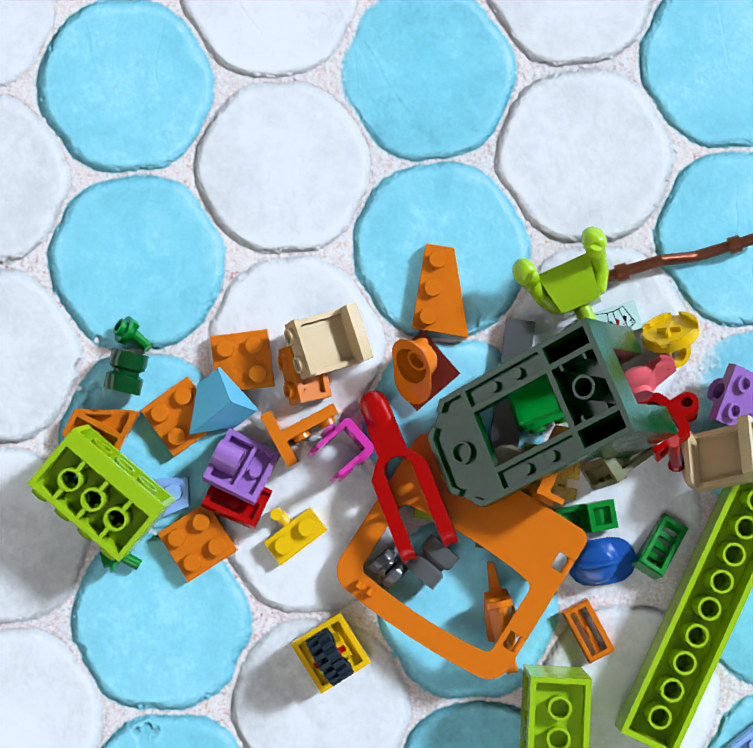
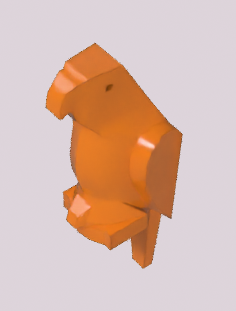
[484,561,520,674]

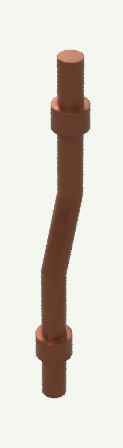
[608,233,753,282]

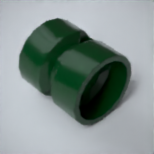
[103,348,149,396]

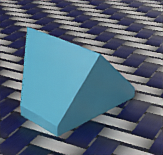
[189,367,258,434]

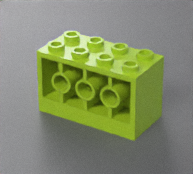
[27,424,176,562]
[519,664,592,748]

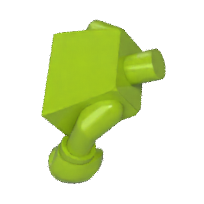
[512,226,609,321]

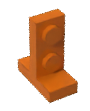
[260,403,339,467]

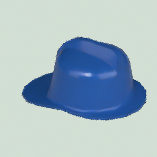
[567,537,636,586]

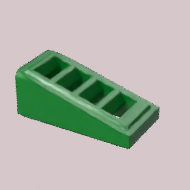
[631,513,688,580]

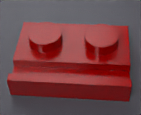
[201,485,272,530]

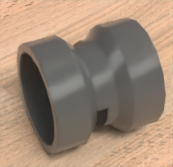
[368,547,408,588]

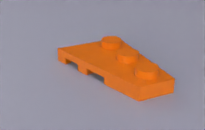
[411,243,469,338]

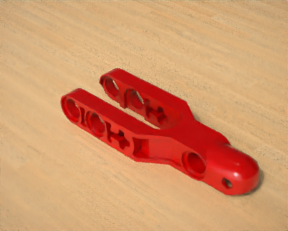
[359,390,459,563]

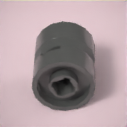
[405,534,460,590]

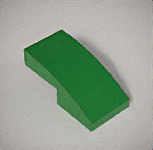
[552,499,619,533]

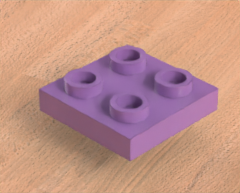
[707,363,753,426]
[202,428,281,506]

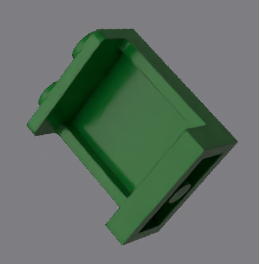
[496,359,567,434]

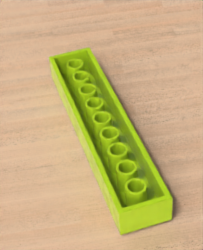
[614,482,753,748]

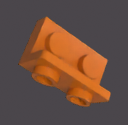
[277,345,332,405]

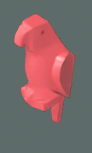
[624,353,676,403]

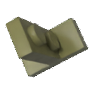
[578,444,657,491]

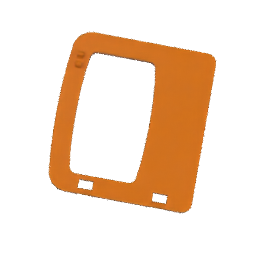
[337,434,587,679]

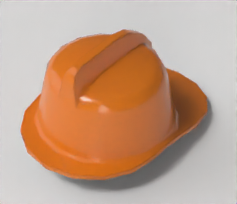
[392,338,437,404]

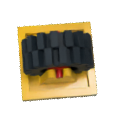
[291,612,371,694]

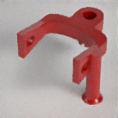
[639,392,699,472]

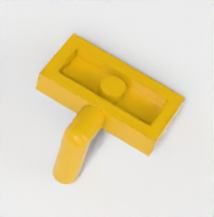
[263,507,328,565]

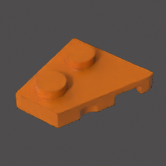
[61,408,140,451]

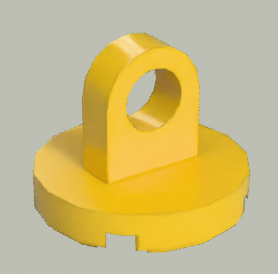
[641,311,700,368]

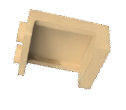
[284,302,374,380]
[680,414,753,493]

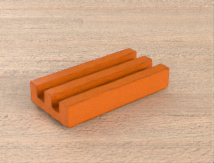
[561,598,615,664]

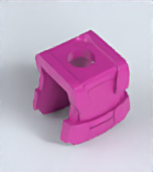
[308,418,374,484]

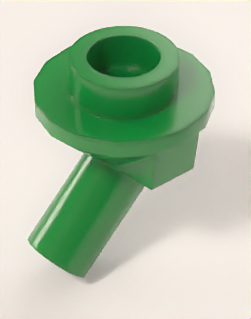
[113,316,153,352]
[100,551,142,573]

